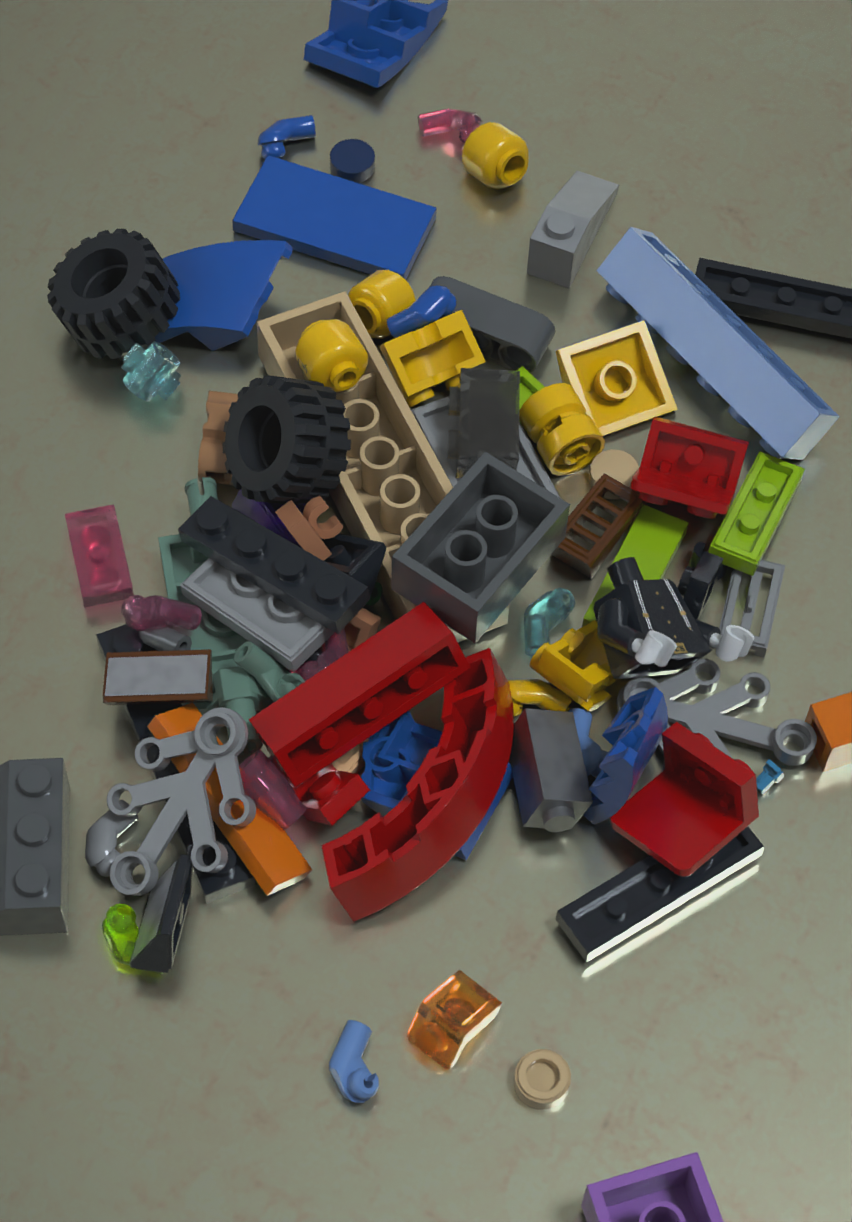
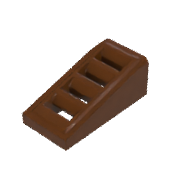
[551,473,645,579]

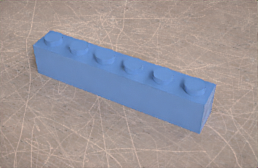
[596,227,840,460]

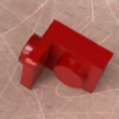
[278,763,370,826]

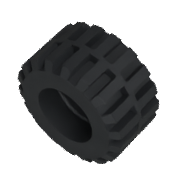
[47,229,180,359]
[222,376,351,505]

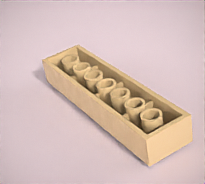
[257,291,510,643]

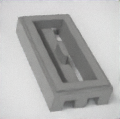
[719,560,785,658]

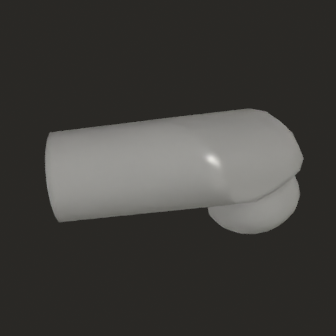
[85,799,138,877]

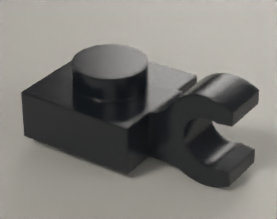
[677,542,728,620]

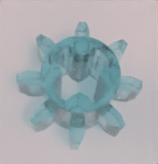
[122,341,181,402]

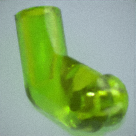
[102,904,163,975]

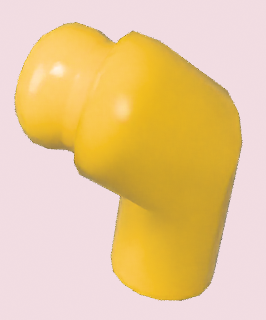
[508,679,575,717]

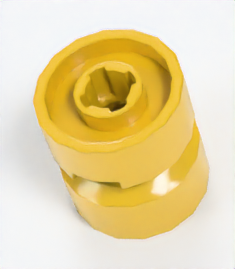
[518,383,605,476]

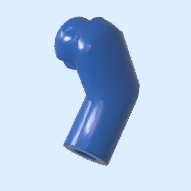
[258,115,316,159]
[387,285,457,338]

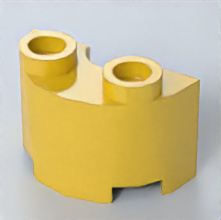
[379,310,486,408]
[529,620,617,712]

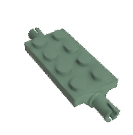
[158,477,284,755]

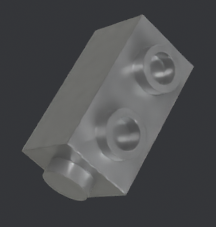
[509,708,593,832]

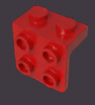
[630,417,749,519]
[611,722,759,877]

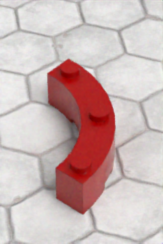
[321,648,514,922]

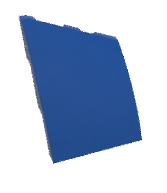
[304,0,448,88]
[151,240,293,351]
[583,687,668,825]
[361,711,513,860]

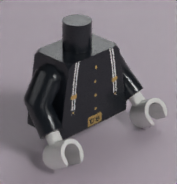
[593,557,754,679]

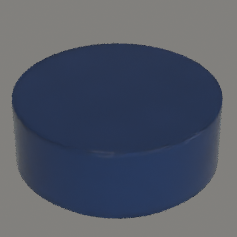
[330,139,375,183]

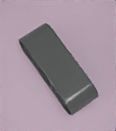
[429,276,556,373]

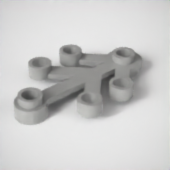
[616,659,817,771]
[107,707,256,896]

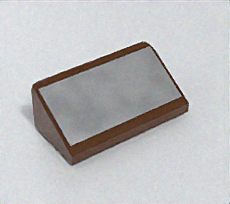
[103,649,213,705]

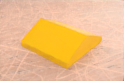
[556,320,678,436]

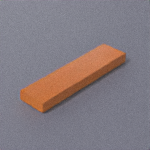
[147,703,313,896]

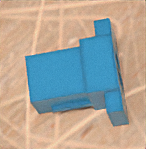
[756,759,785,795]

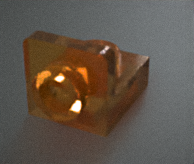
[407,970,502,1070]

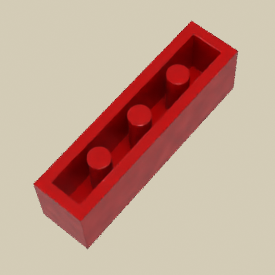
[249,602,471,787]

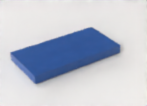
[232,155,437,280]

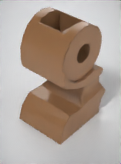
[198,391,238,485]

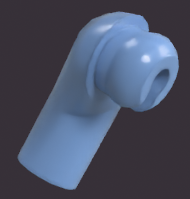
[329,1020,379,1103]

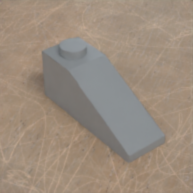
[527,171,619,288]

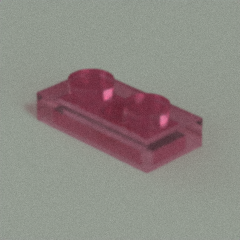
[65,504,134,608]

